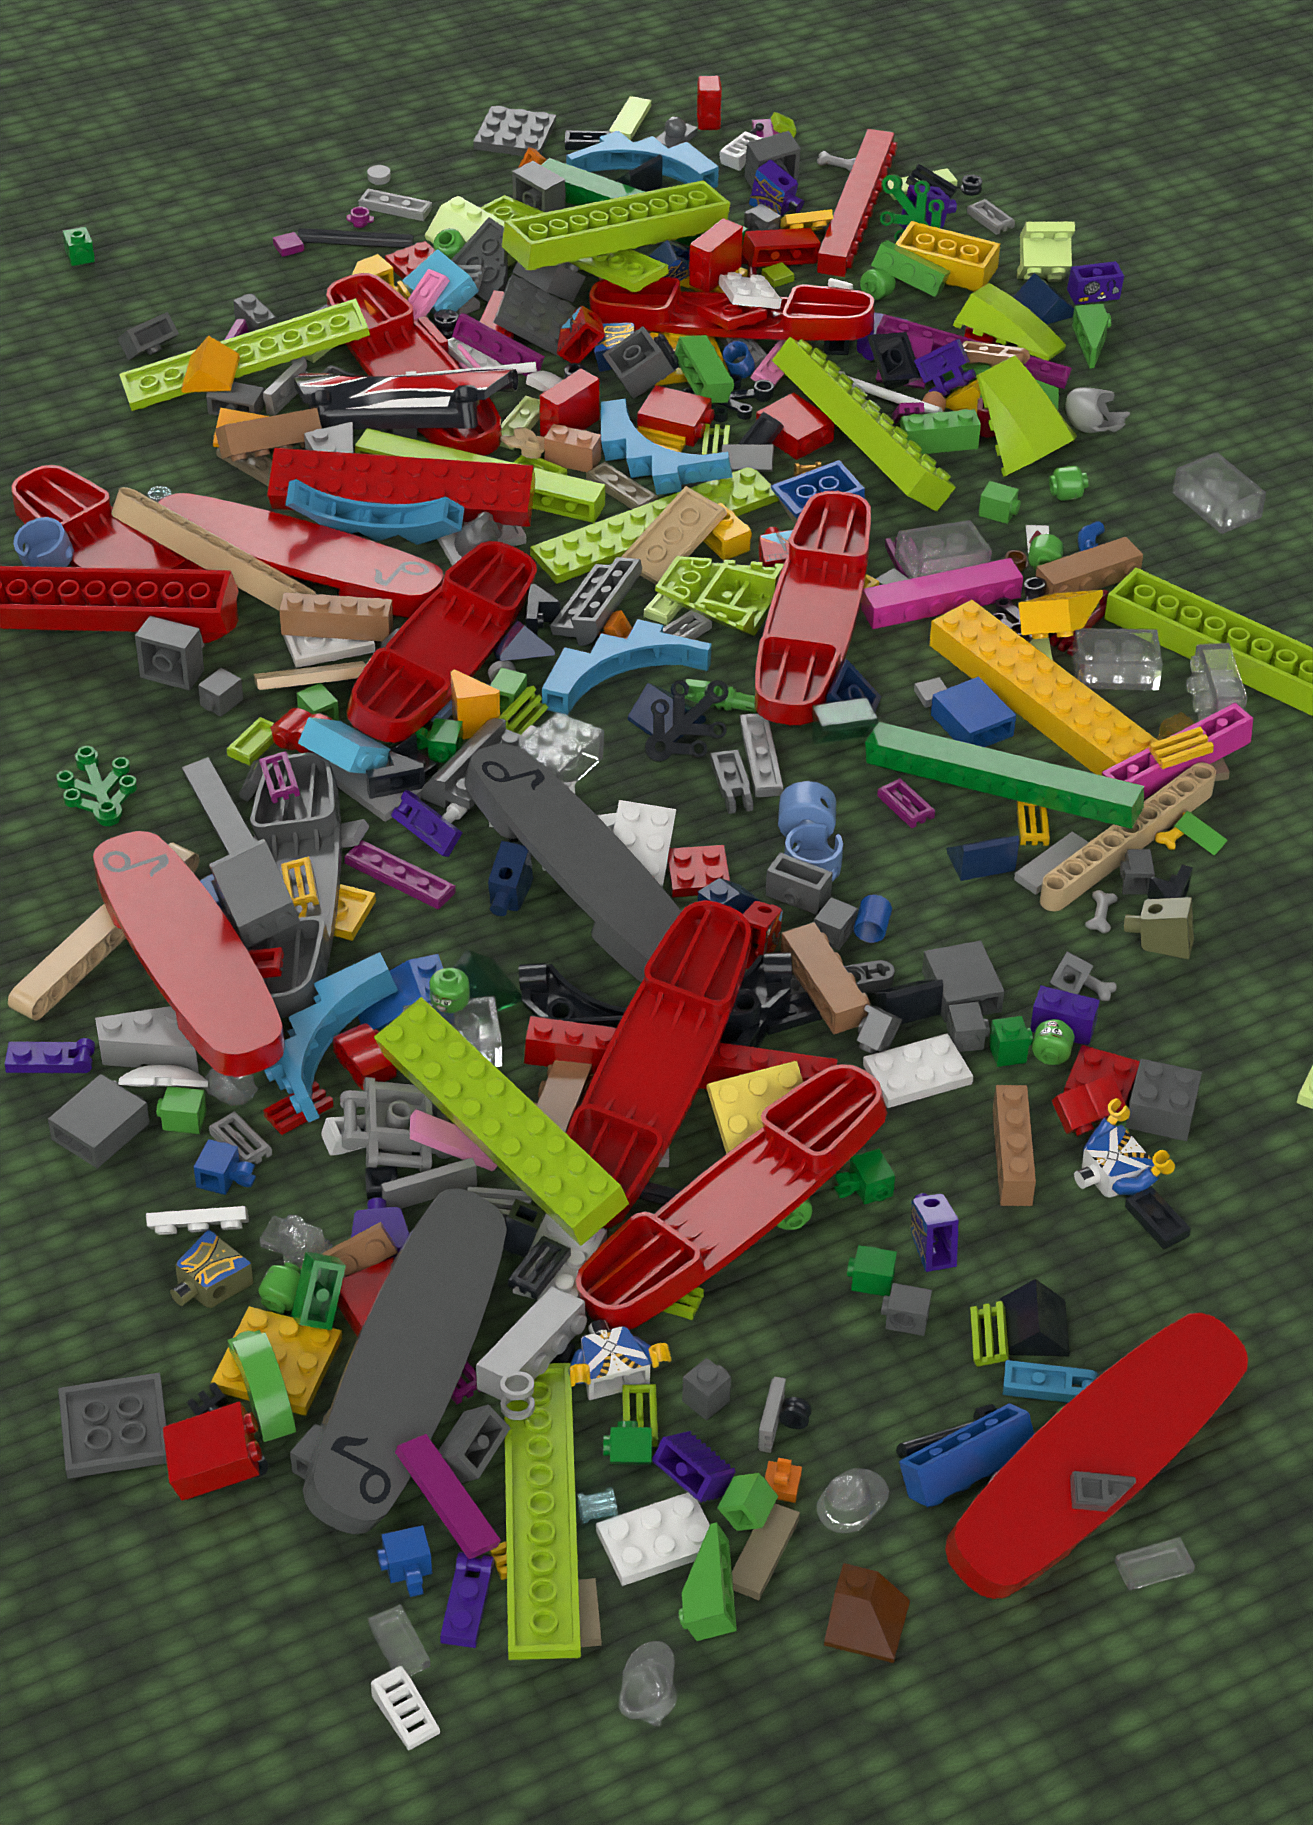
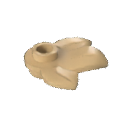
[500,427,545,459]

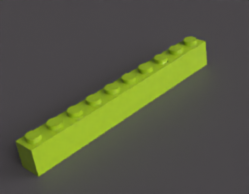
[355,428,605,523]

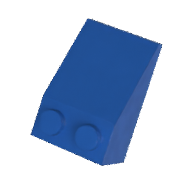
[771,460,865,518]
[358,954,454,1032]

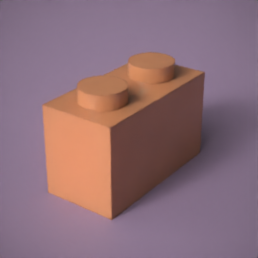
[544,424,601,472]

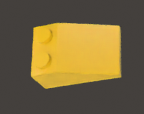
[1019,590,1103,639]

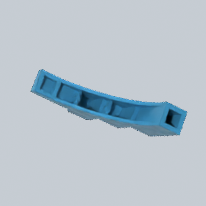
[566,131,719,188]
[601,398,733,495]
[286,479,464,545]
[541,619,711,715]
[264,952,398,1123]

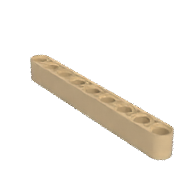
[111,487,317,610]
[1040,762,1216,911]
[8,843,199,1021]

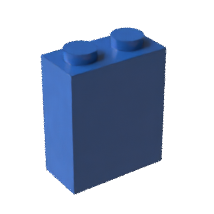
[931,677,1016,747]

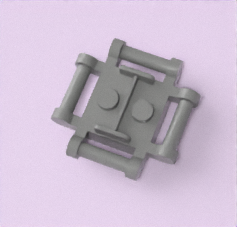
[340,1077,452,1172]

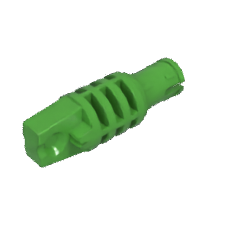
[682,679,757,714]

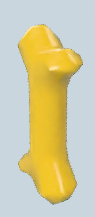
[1155,812,1186,850]

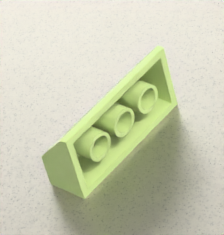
[425,196,517,266]

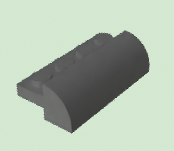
[550,557,642,646]
[421,718,530,810]

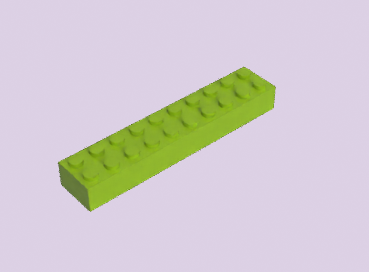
[501,180,730,270]
[772,337,956,512]
[1104,568,1313,716]
[374,997,629,1246]

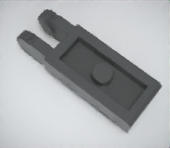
[710,750,753,814]

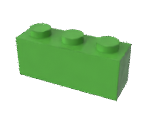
[871,240,951,297]
[674,335,734,403]
[900,409,981,454]

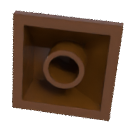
[824,1563,910,1663]

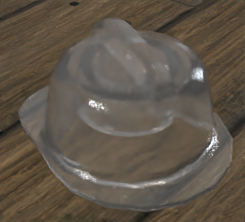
[817,1468,889,1533]
[619,1641,677,1727]

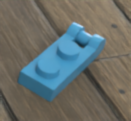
[1003,1360,1099,1403]

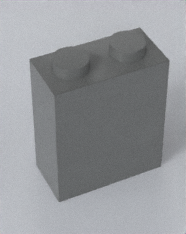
[922,941,1004,1023]
[48,1074,150,1169]

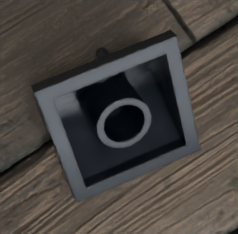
[615,155,663,192]
[867,332,922,390]
[867,979,944,1025]
[999,1279,1070,1357]

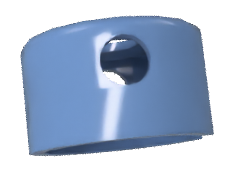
[13,517,74,567]
[778,781,837,844]
[784,823,843,882]

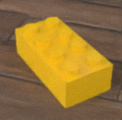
[896,221,1000,291]

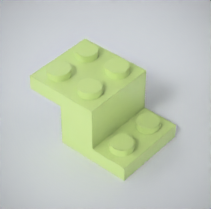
[1017,222,1075,282]

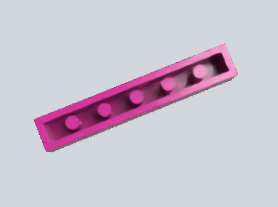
[861,558,1023,629]
[1101,703,1253,799]

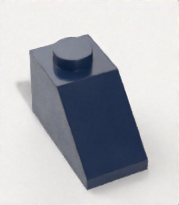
[698,878,760,914]

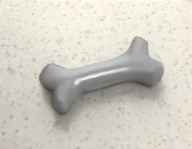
[817,151,856,172]
[1085,890,1118,933]
[1063,972,1116,1001]

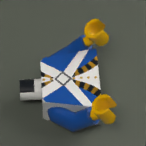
[1074,1098,1175,1198]
[568,1320,672,1400]

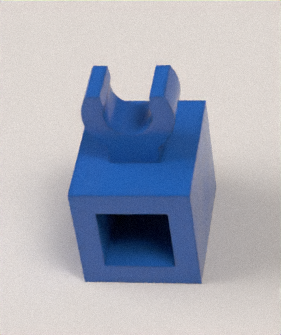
[194,1139,256,1195]
[377,1525,432,1597]

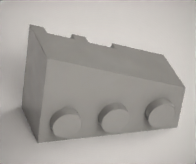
[304,422,354,453]
[95,1006,199,1073]

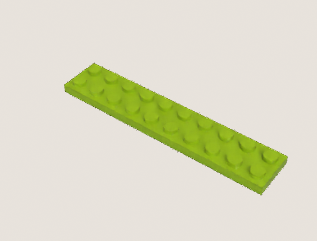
[480,195,669,292]
[119,299,370,411]
[530,467,779,584]
[504,1363,581,1660]

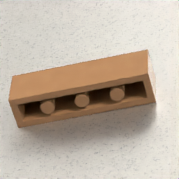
[215,408,322,462]
[1035,537,1143,596]
[279,592,393,641]
[781,923,870,1034]
[534,1060,594,1133]
[993,1085,1036,1206]

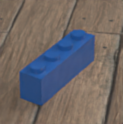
[899,1403,1034,1507]

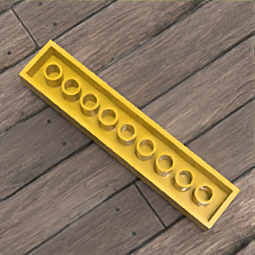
[929,600,1158,775]

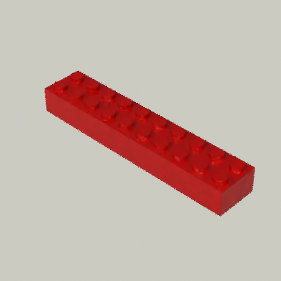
[267,448,536,527]
[0,566,239,634]

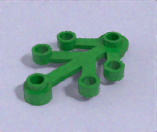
[880,174,945,242]
[56,746,137,826]

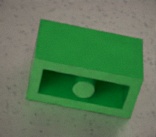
[291,1252,346,1330]

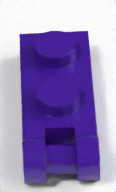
[391,790,463,857]
[4,1038,95,1073]
[440,1552,494,1648]

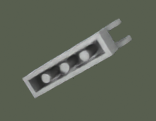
[476,1286,587,1420]

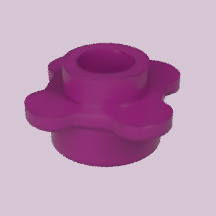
[346,207,374,228]

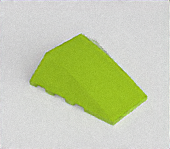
[953,283,1066,361]
[976,355,1077,477]
[655,556,784,636]

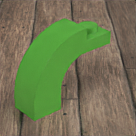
[227,1330,296,1442]

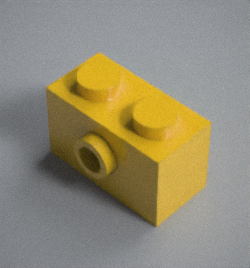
[703,503,752,561]

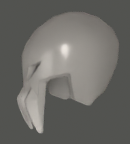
[1065,387,1130,433]

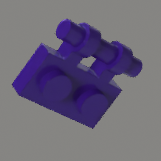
[914,339,977,397]

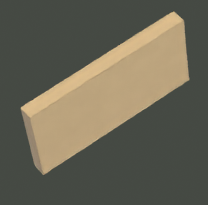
[621,486,727,585]
[254,661,366,690]

